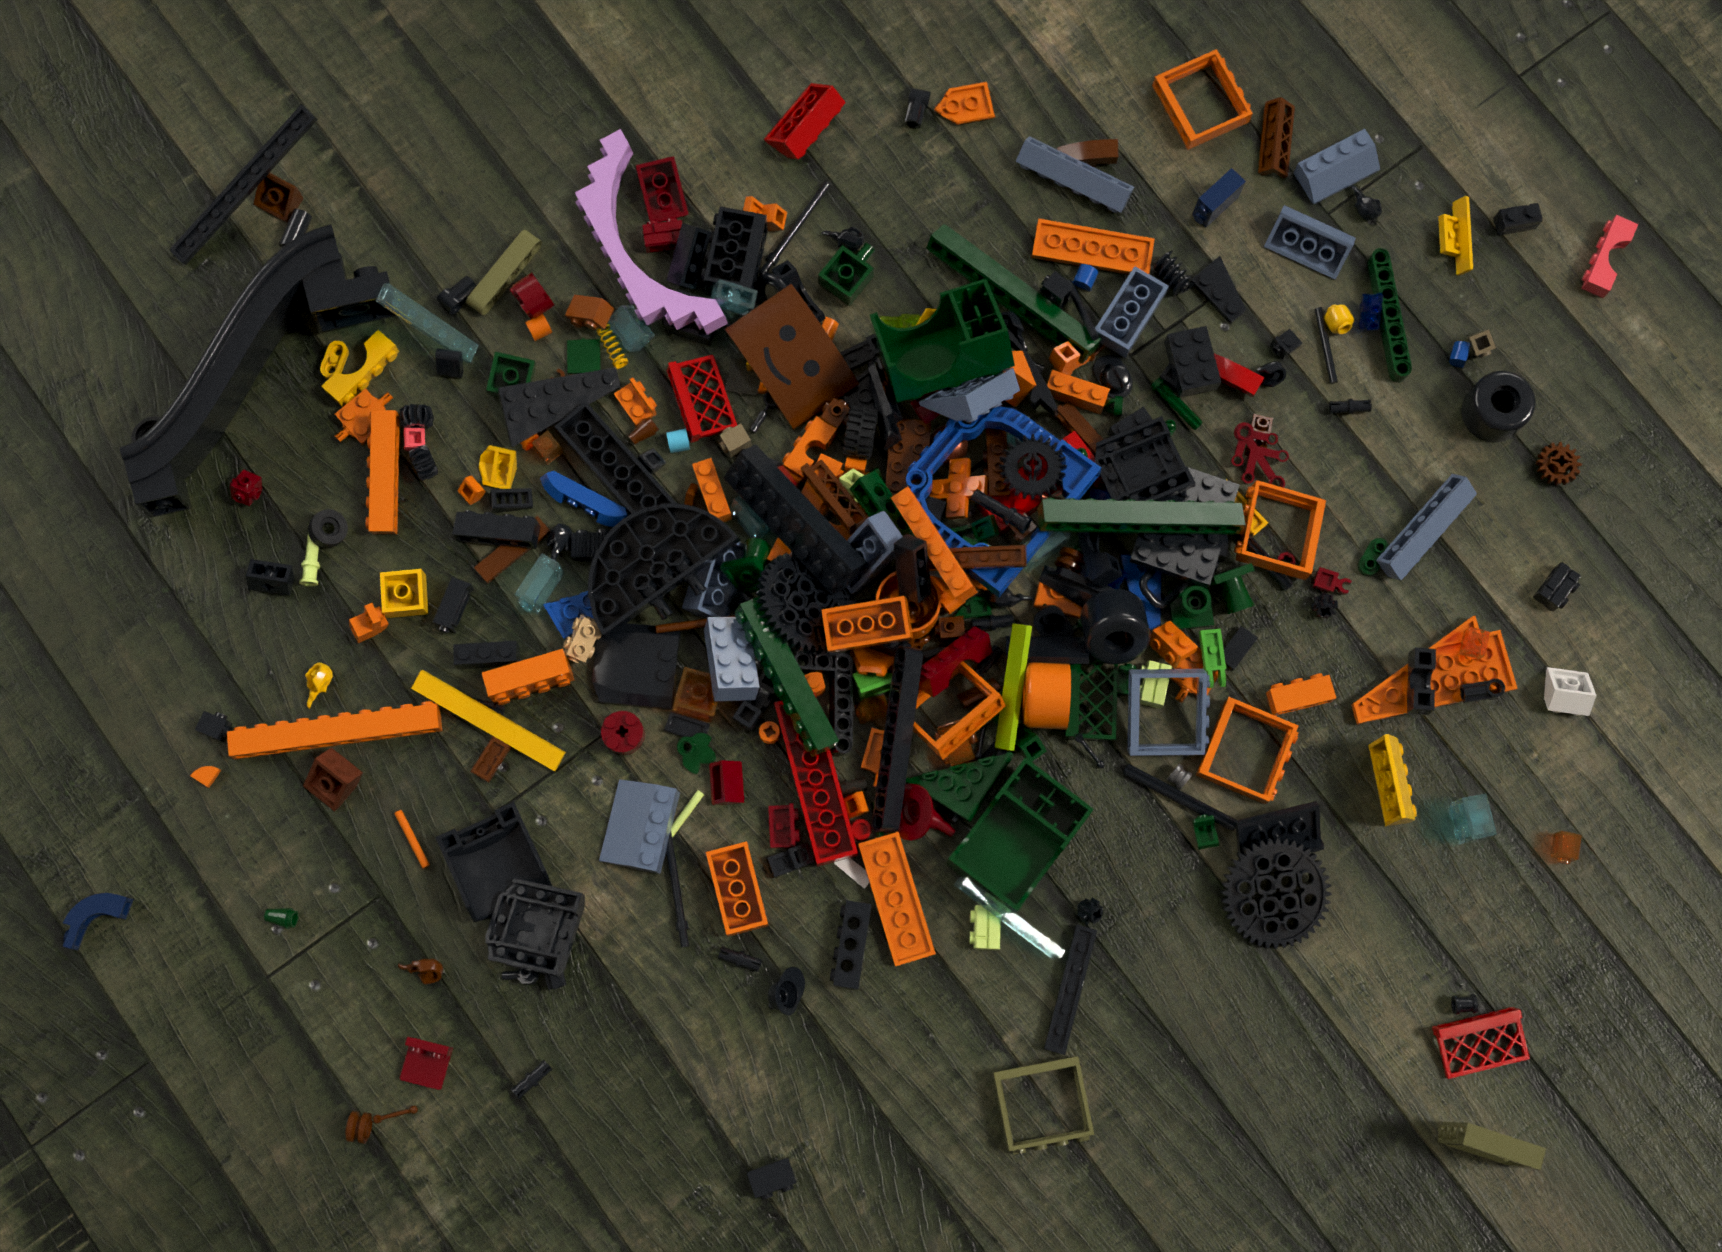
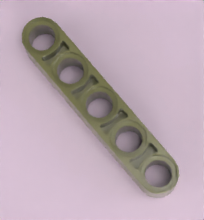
[466,230,542,315]

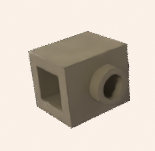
[1466,330,1496,358]
[719,424,752,458]

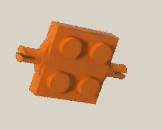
[335,388,393,445]
[1169,647,1218,703]
[861,728,884,787]

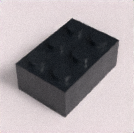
[1164,326,1221,398]

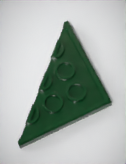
[906,752,1014,822]

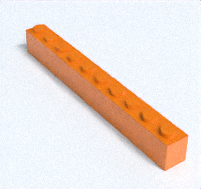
[227,701,442,759]

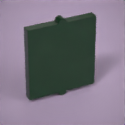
[567,338,601,374]

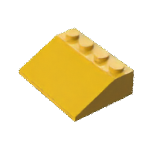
[1368,734,1417,827]

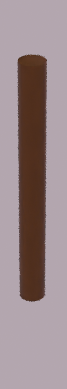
[656,615,735,633]

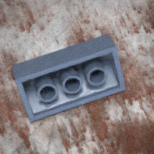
[1293,129,1380,205]
[1264,205,1356,280]
[682,542,744,618]

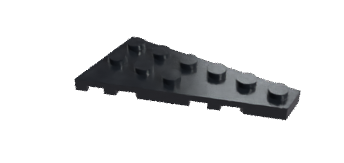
[497,367,621,448]

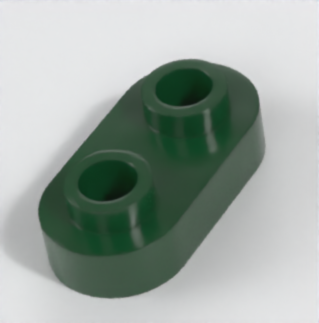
[1358,538,1389,576]

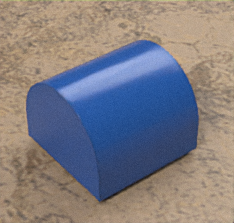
[1073,264,1098,292]
[1449,341,1471,368]

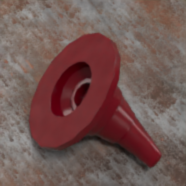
[897,783,955,841]

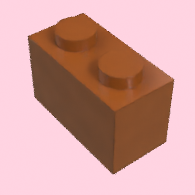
[565,295,614,330]

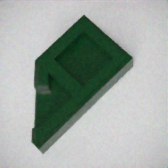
[954,595,992,620]

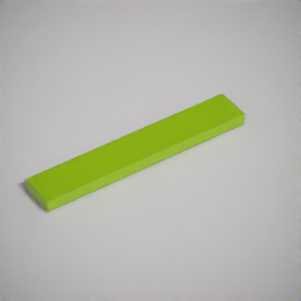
[995,623,1032,751]

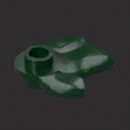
[677,733,716,774]

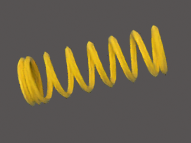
[596,324,629,369]

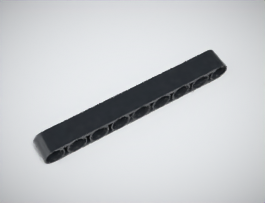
[872,646,923,833]

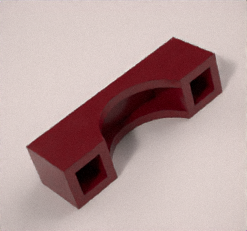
[919,626,992,697]

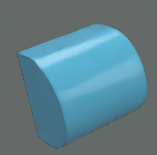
[666,429,690,453]

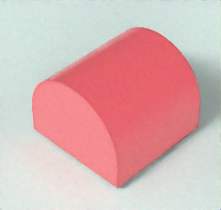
[403,428,425,451]

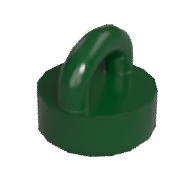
[1104,396,1123,416]

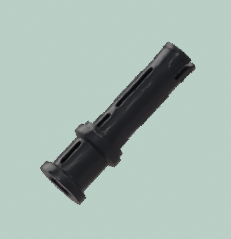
[971,489,1032,534]

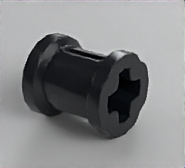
[1451,994,1478,1015]

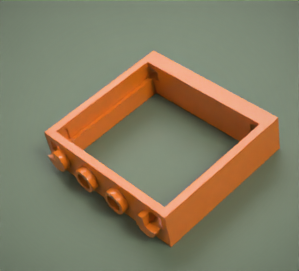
[1152,49,1253,149]
[1234,480,1326,580]
[913,661,1006,760]
[1196,697,1299,804]

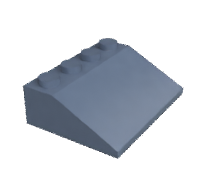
[919,368,1020,422]
[599,779,680,874]

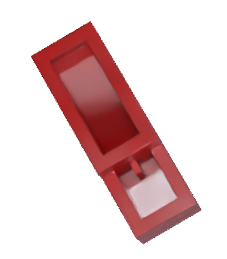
[1214,353,1264,398]

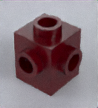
[229,469,262,506]

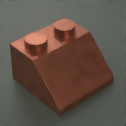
[303,747,363,812]

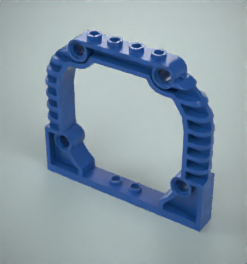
[906,406,1101,597]

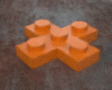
[929,458,988,520]

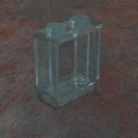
[1023,531,1071,573]
[515,553,565,614]

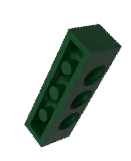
[850,471,916,537]

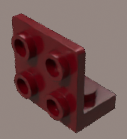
[400,1036,453,1090]

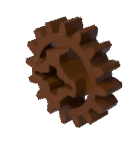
[1535,442,1582,486]

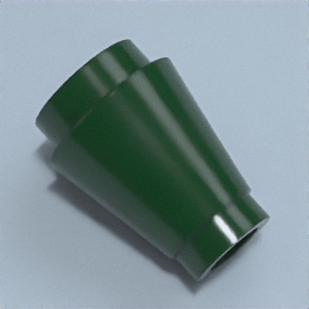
[264,908,299,929]

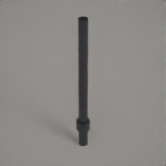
[758,182,830,275]
[666,832,689,948]

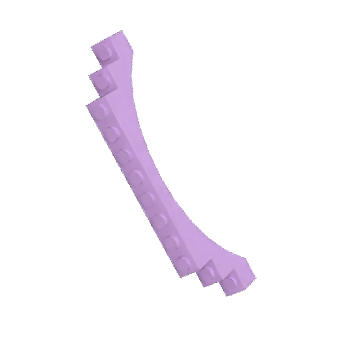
[575,129,728,335]

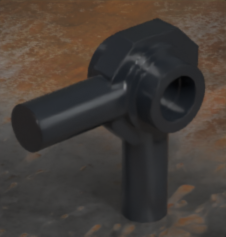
[502,968,539,985]

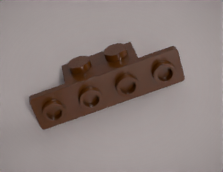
[983,428,1010,497]

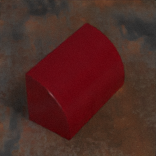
[709,760,745,805]

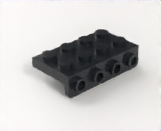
[1235,801,1324,866]

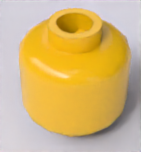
[1324,304,1354,334]

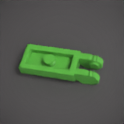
[1199,629,1226,688]

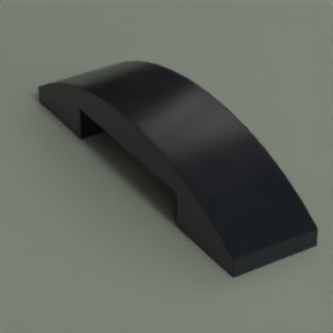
[840,334,880,371]

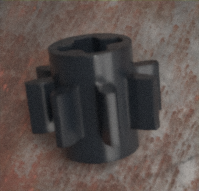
[1312,593,1338,619]
[1077,897,1103,925]

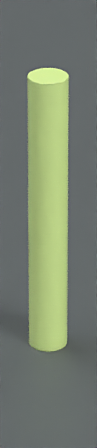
[671,790,704,838]

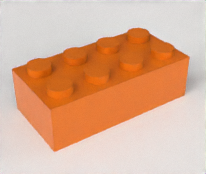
[821,596,913,653]
[482,649,574,705]
[706,841,769,937]

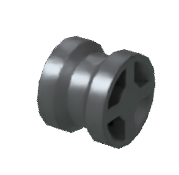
[1167,764,1193,790]

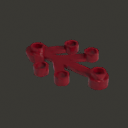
[1231,422,1289,488]

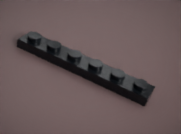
[1044,924,1097,1055]

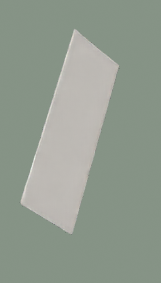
[834,858,869,889]

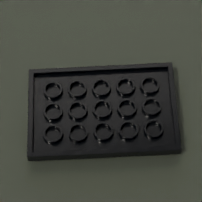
[1129,467,1240,589]

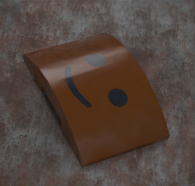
[725,284,859,429]

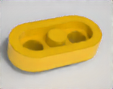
[320,340,349,379]

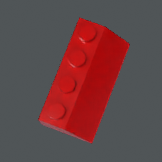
[764,83,846,159]

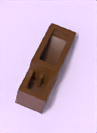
[1057,139,1118,167]

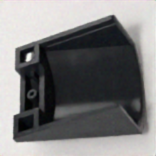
[435,802,552,922]

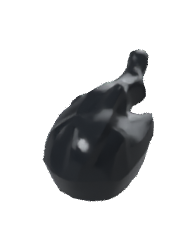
[1350,185,1382,220]
[821,226,864,251]
[1001,311,1028,351]
[1255,361,1286,387]
[547,523,572,562]
[988,588,1033,608]

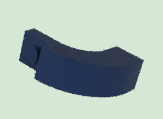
[63,893,134,950]

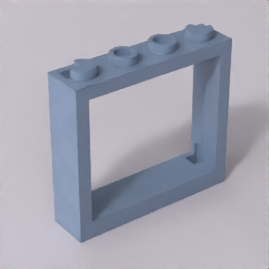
[1127,669,1210,756]

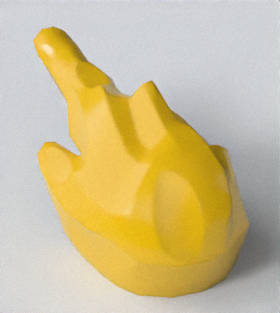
[305,663,333,709]

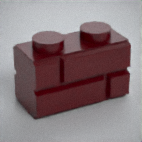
[642,218,682,253]

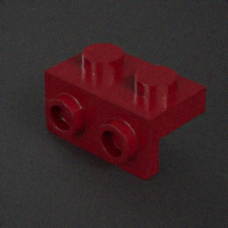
[768,803,800,849]

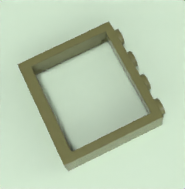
[992,1056,1094,1155]
[1437,1122,1546,1170]

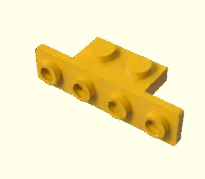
[1438,196,1473,276]

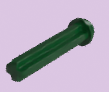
[1151,377,1203,430]

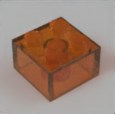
[672,667,718,723]

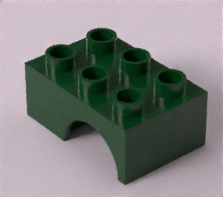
[870,279,1015,402]
[946,757,1094,916]

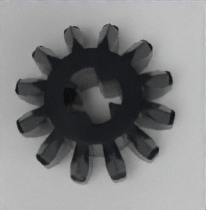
[399,404,434,429]
[409,445,438,481]

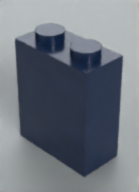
[1192,168,1246,227]

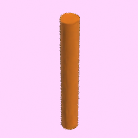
[394,810,430,869]

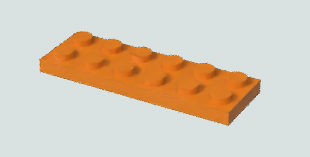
[1031,218,1155,275]
[858,832,936,966]

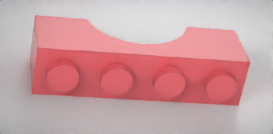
[1581,215,1638,298]

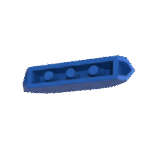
[540,471,628,527]

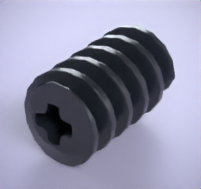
[1154,251,1196,296]

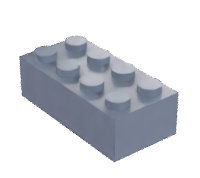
[1095,266,1169,358]
[847,511,903,594]
[704,617,759,701]

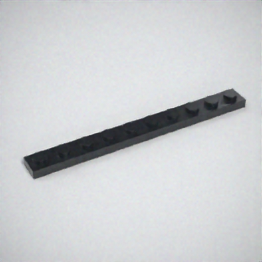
[169,104,318,265]

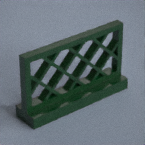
[1065,657,1118,740]

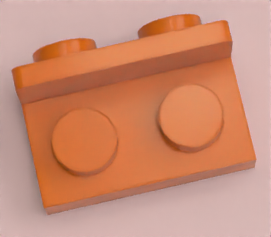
[614,377,657,427]

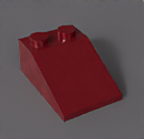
[636,156,689,222]

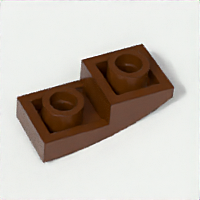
[1244,414,1273,457]

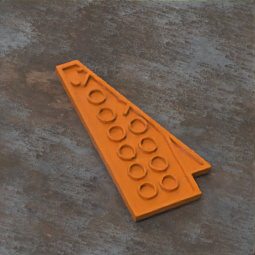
[1352,616,1518,725]

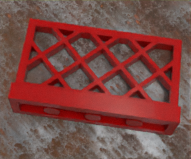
[667,355,737,443]
[1432,1007,1530,1079]

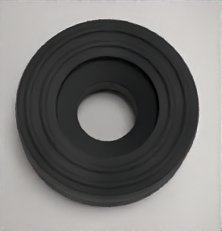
[308,509,348,548]

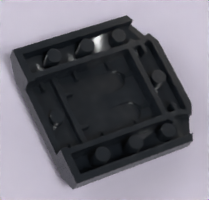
[1095,416,1196,501]
[592,623,681,710]
[485,878,585,977]

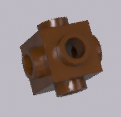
[821,398,851,432]

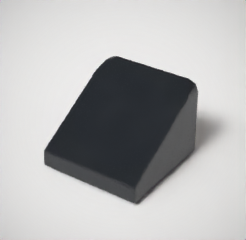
[638,448,667,475]

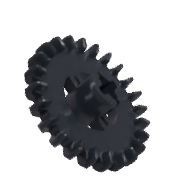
[999,434,1067,500]

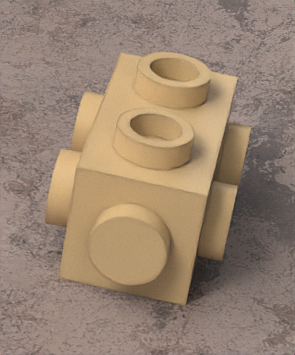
[563,614,602,663]

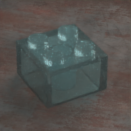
[1449,794,1497,844]

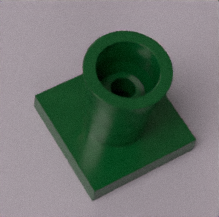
[720,538,772,594]
[1210,563,1255,614]
[1167,586,1214,630]

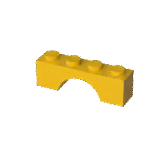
[321,330,399,407]

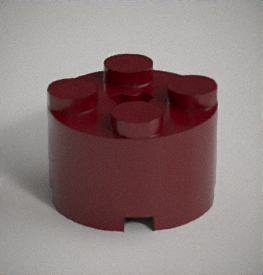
[510,272,555,319]
[601,711,645,755]

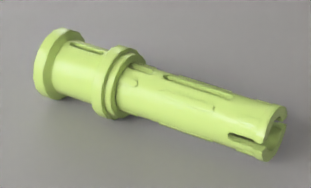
[299,524,320,586]

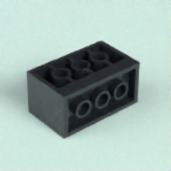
[701,206,768,303]

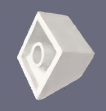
[1544,667,1596,716]

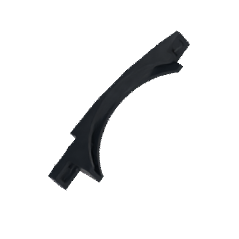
[1008,330,1058,418]

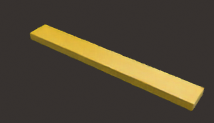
[411,670,566,771]

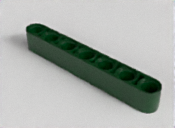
[1367,248,1412,383]

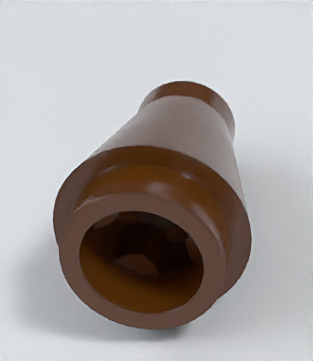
[628,417,659,445]

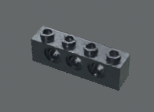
[830,900,872,990]

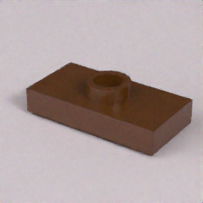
[470,736,511,783]

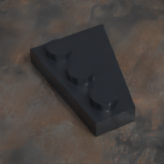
[1190,256,1246,325]

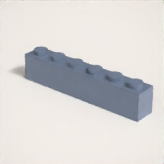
[1016,136,1134,213]
[1376,474,1477,581]

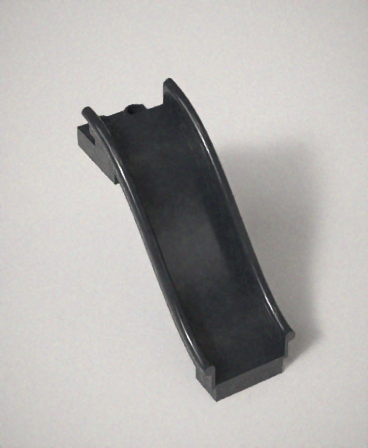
[120,224,398,518]

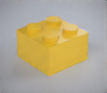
[380,569,428,618]

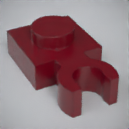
[1312,567,1352,595]

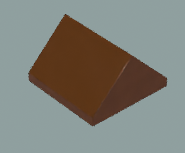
[254,173,304,222]

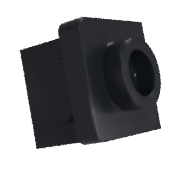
[1270,328,1302,359]

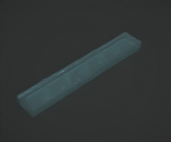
[376,283,479,363]
[954,877,1065,958]

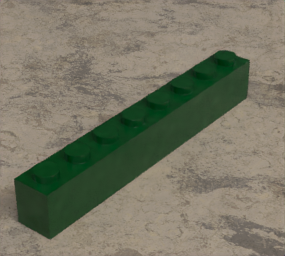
[735,597,839,757]

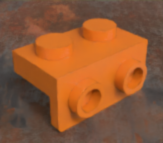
[1149,621,1198,669]

